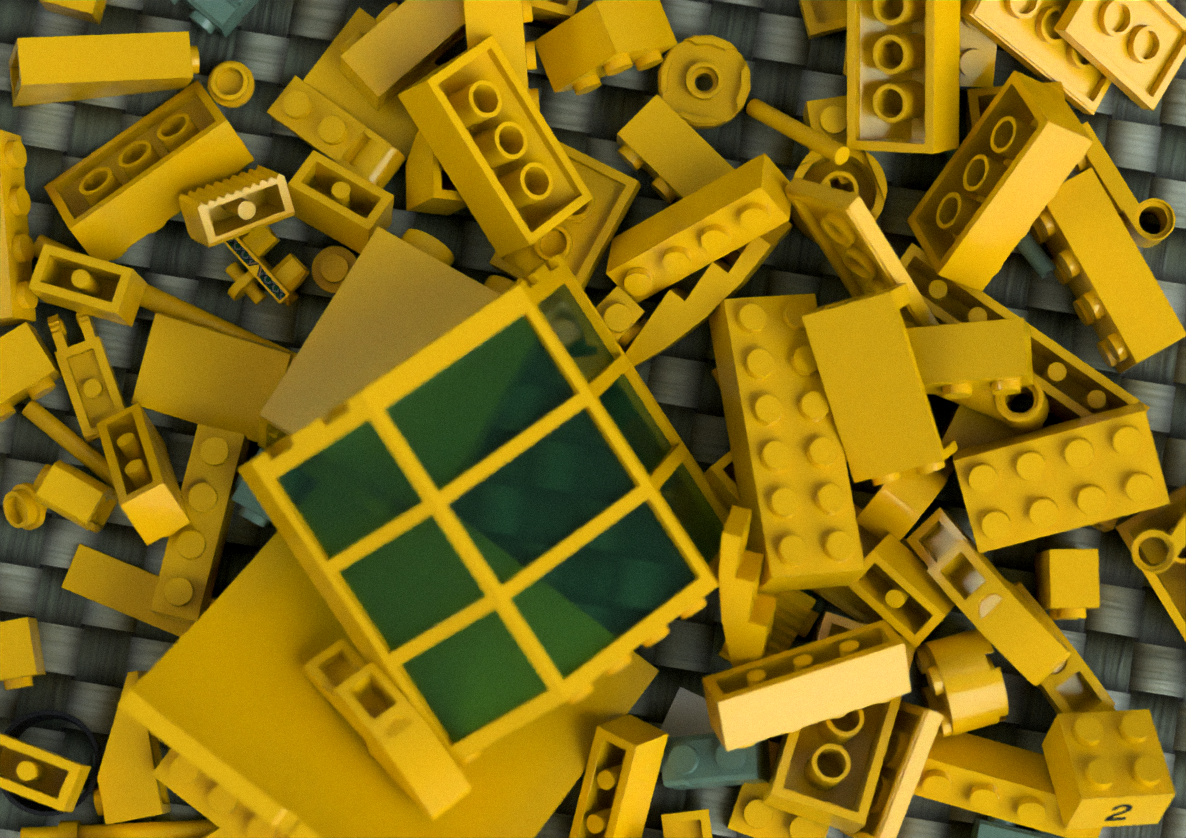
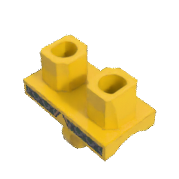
[224,226,310,306]

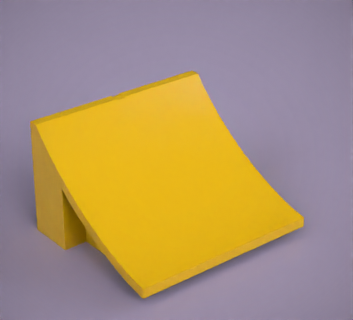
[117,481,659,838]

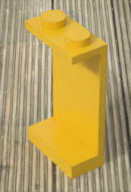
[801,283,958,486]

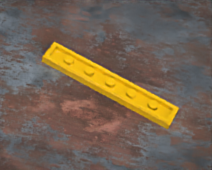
[61,543,216,637]

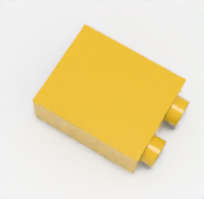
[257,226,540,539]

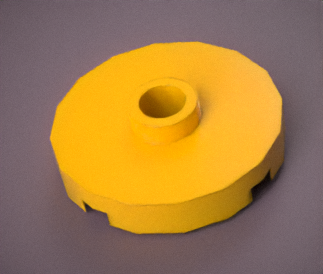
[658,35,751,129]

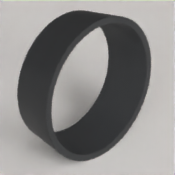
[0,710,101,816]

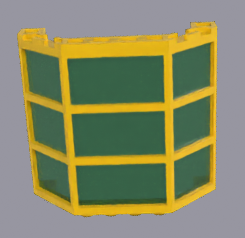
[237,253,747,768]

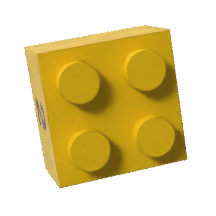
[1041,709,1176,829]

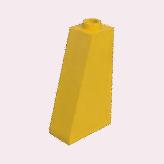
[9,31,200,107]

